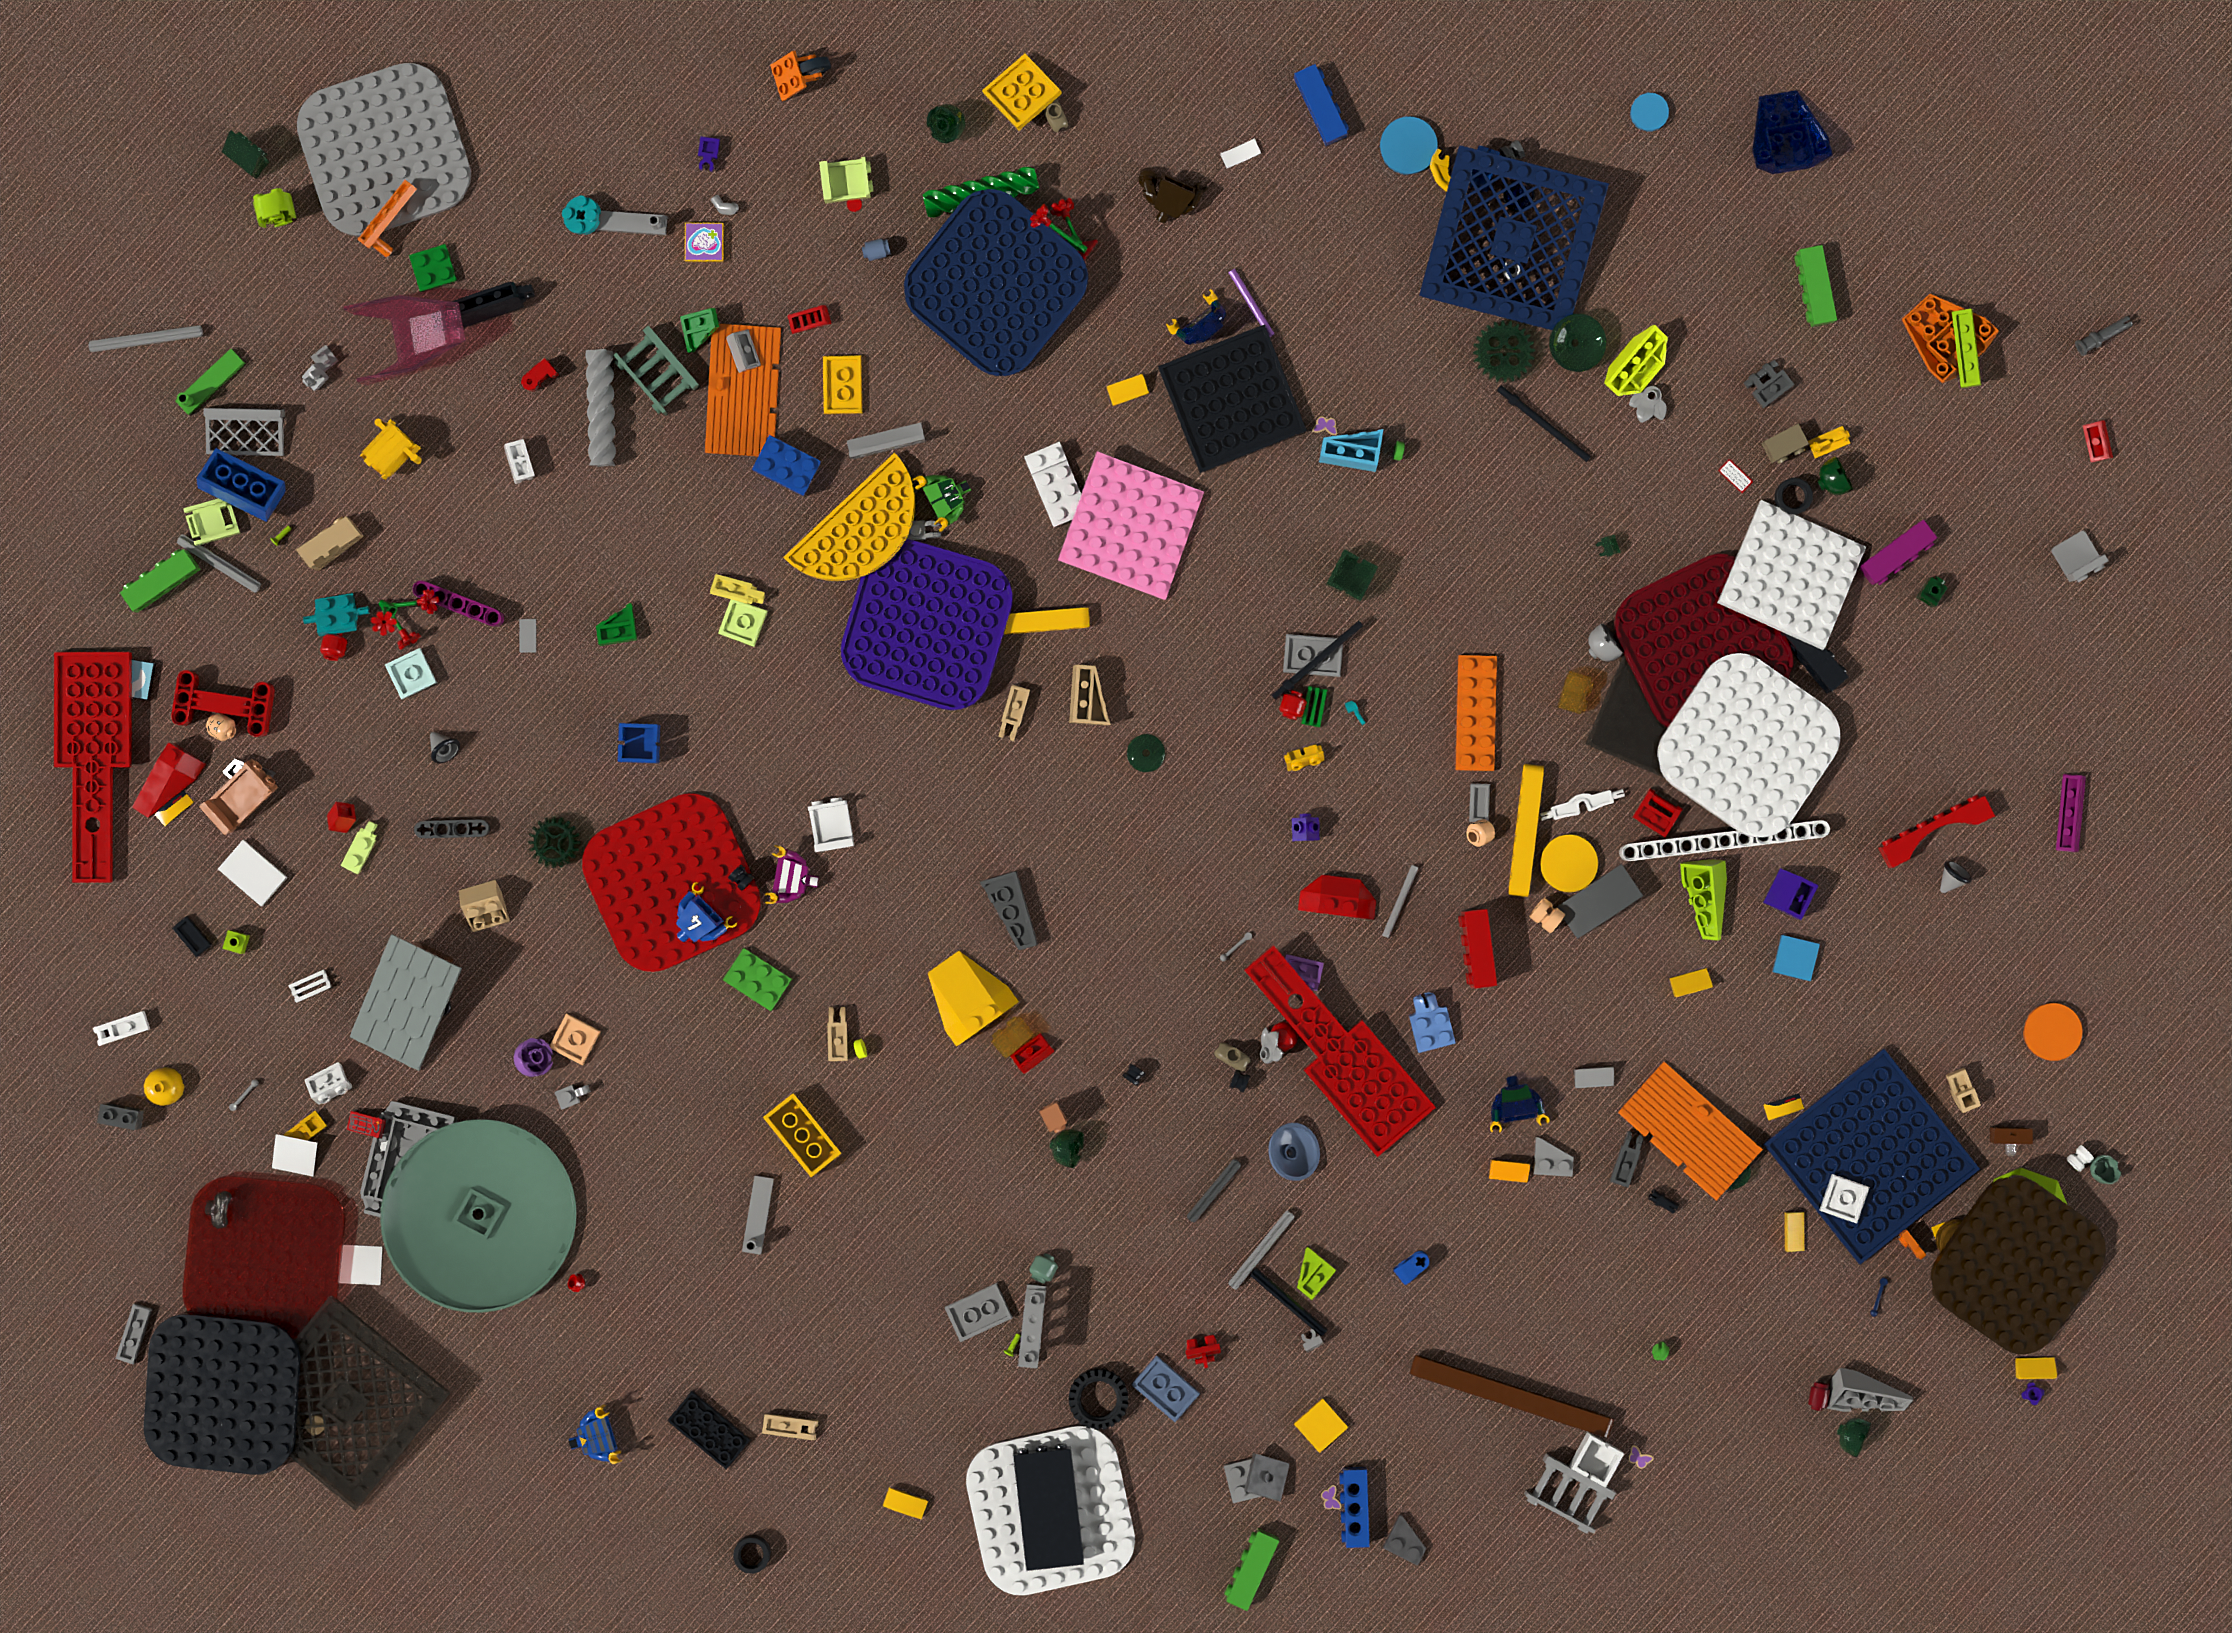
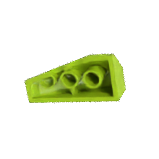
[1680,859,1727,941]

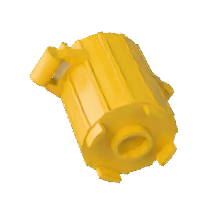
[360,418,422,480]

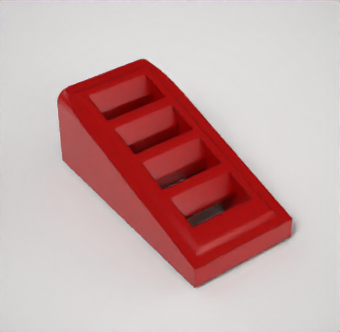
[787,305,831,334]

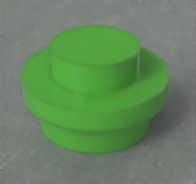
[1652,1342,1669,1361]

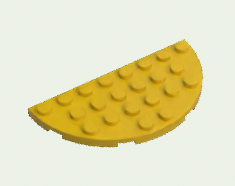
[783,452,915,581]

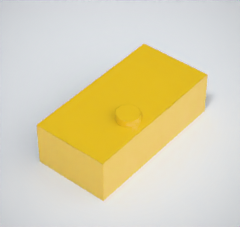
[763,1093,841,1177]

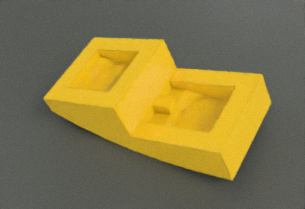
[284,1111,327,1141]
[883,1487,928,1519]

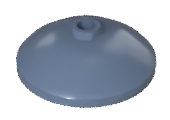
[1268,1123,1320,1181]

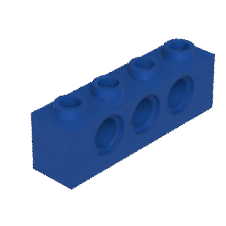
[1339,1467,1370,1548]

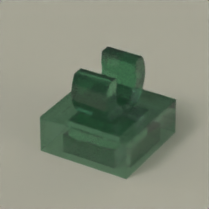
[1596,535,1621,557]

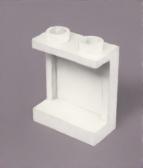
[808,797,855,852]

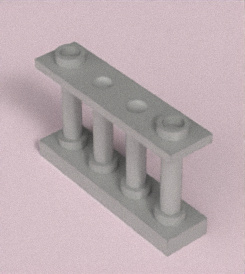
[1018,1284,1046,1368]
[1524,1453,1616,1534]

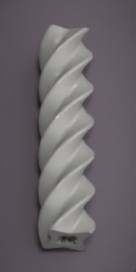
[585,349,616,467]

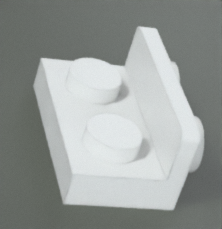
[304,1062,352,1105]

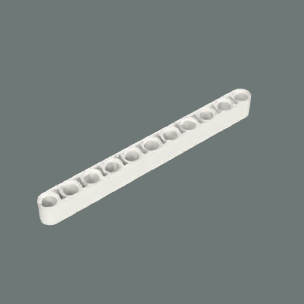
[1619,820,1830,861]

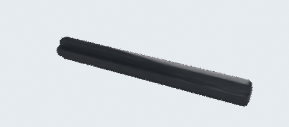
[1250,1268,1328,1336]

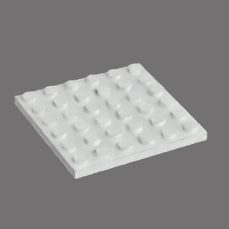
[1717,500,1866,650]

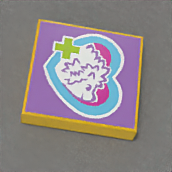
[685,223,724,262]

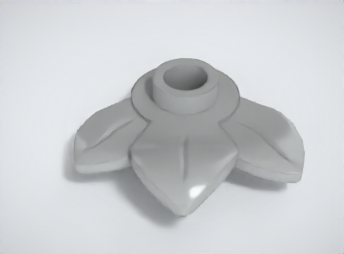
[1629,386,1667,423]
[1260,1028,1283,1064]

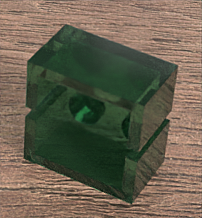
[1325,549,1378,603]

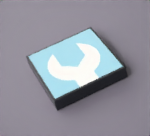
[132,659,156,701]

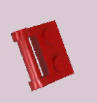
[1632,788,1683,838]

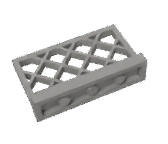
[204,407,285,456]

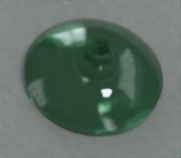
[1549,314,1606,372]

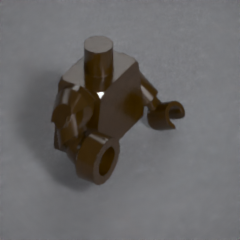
[1138,168,1208,223]

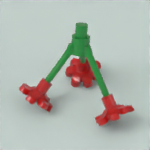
[1030,198,1088,254]
[371,589,439,650]

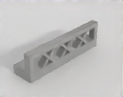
[847,422,926,460]

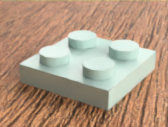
[385,648,437,700]

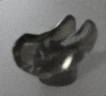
[205,1191,232,1229]

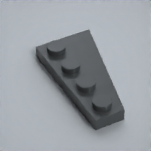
[980,871,1038,950]

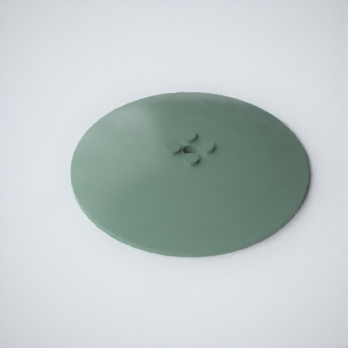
[380,1119,576,1313]

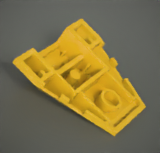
[928,951,1019,1046]

